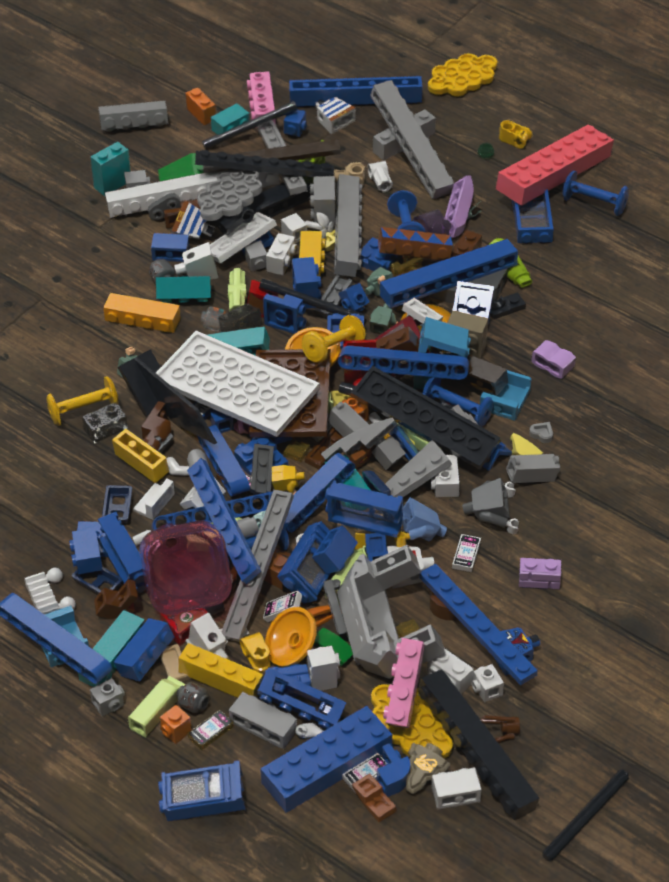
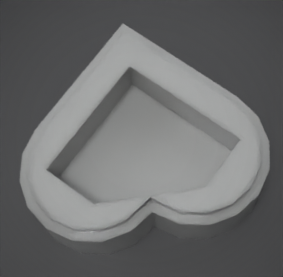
[529,422,553,443]

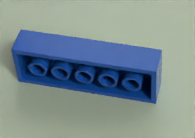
[261,706,392,813]

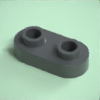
[148,193,181,220]

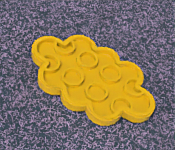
[428,54,497,96]
[371,684,453,758]

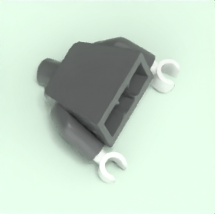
[462,478,519,534]

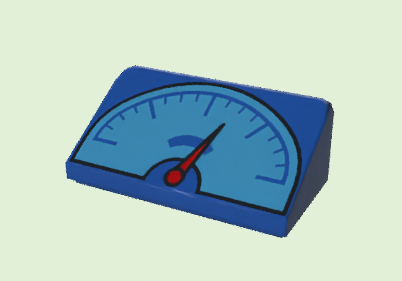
[389,426,419,461]

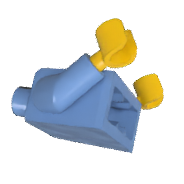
[394,497,447,547]

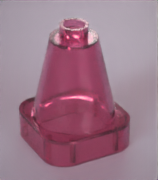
[140,520,232,615]

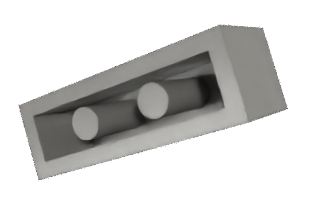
[229,692,297,749]

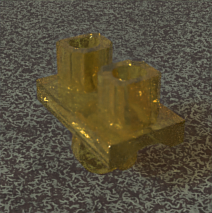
[391,256,423,277]

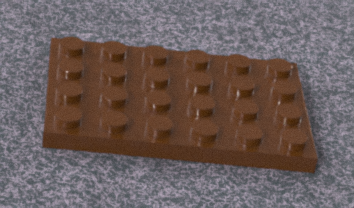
[249,349,331,437]

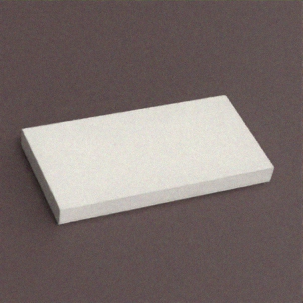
[210,212,277,263]

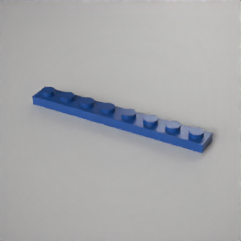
[187,458,261,584]
[419,563,538,685]

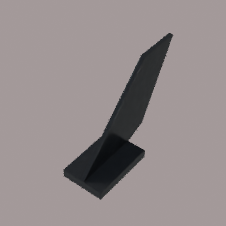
[117,349,217,444]

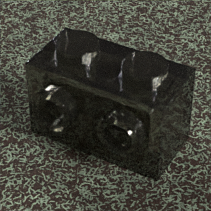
[218,304,262,332]
[82,402,128,444]

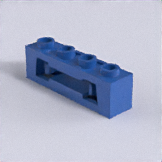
[257,667,346,729]

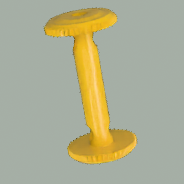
[302,315,366,363]
[46,376,119,426]

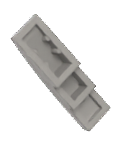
[321,418,398,461]

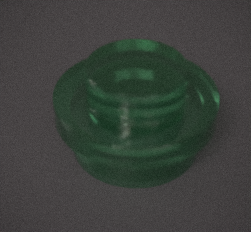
[478,143,495,158]

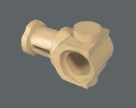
[334,162,365,186]

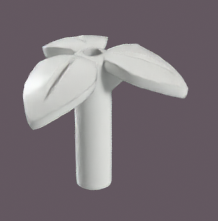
[305,213,334,239]

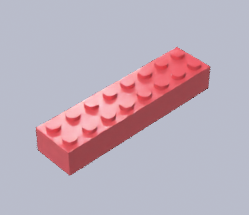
[496,125,614,206]

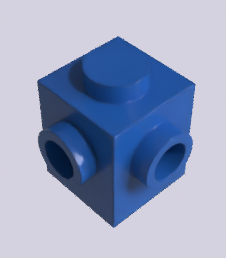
[284,110,307,137]
[338,283,369,312]

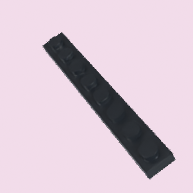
[195,150,334,178]

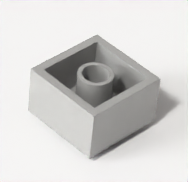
[310,176,335,226]

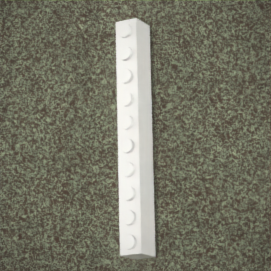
[105,169,280,217]

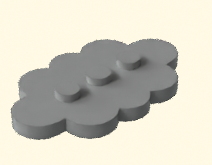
[197,170,262,221]

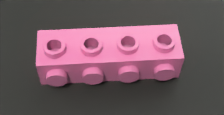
[247,72,276,128]
[383,638,425,729]

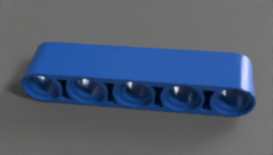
[197,425,250,497]
[284,453,355,532]

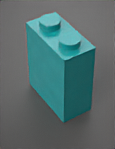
[91,142,131,196]

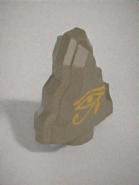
[406,743,451,795]

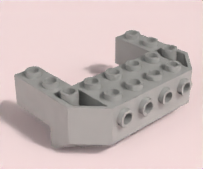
[337,545,445,679]

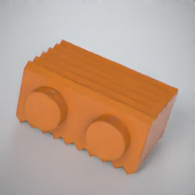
[186,88,217,125]

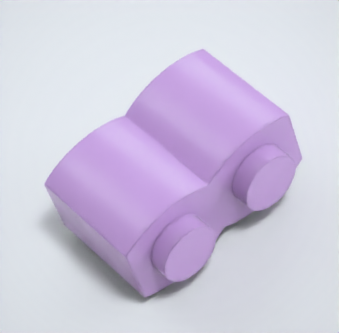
[532,340,576,379]

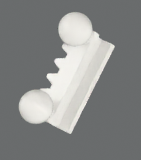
[24,568,76,615]

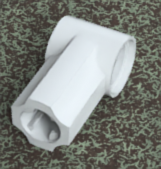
[367,161,392,192]

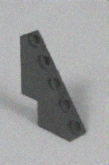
[429,268,508,304]

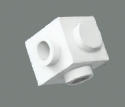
[471,664,504,702]

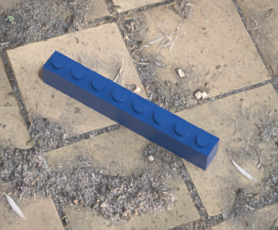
[289,76,422,107]
[380,239,518,308]

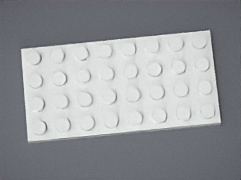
[156,331,320,437]

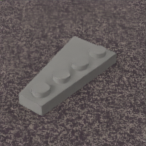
[385,440,452,498]

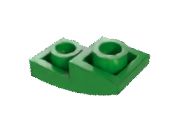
[313,628,353,666]

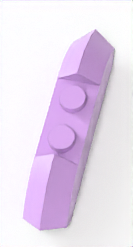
[442,176,473,237]

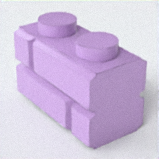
[519,558,561,589]

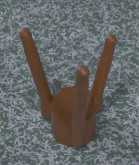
[480,715,520,742]

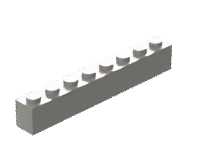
[371,80,454,199]
[334,174,362,277]

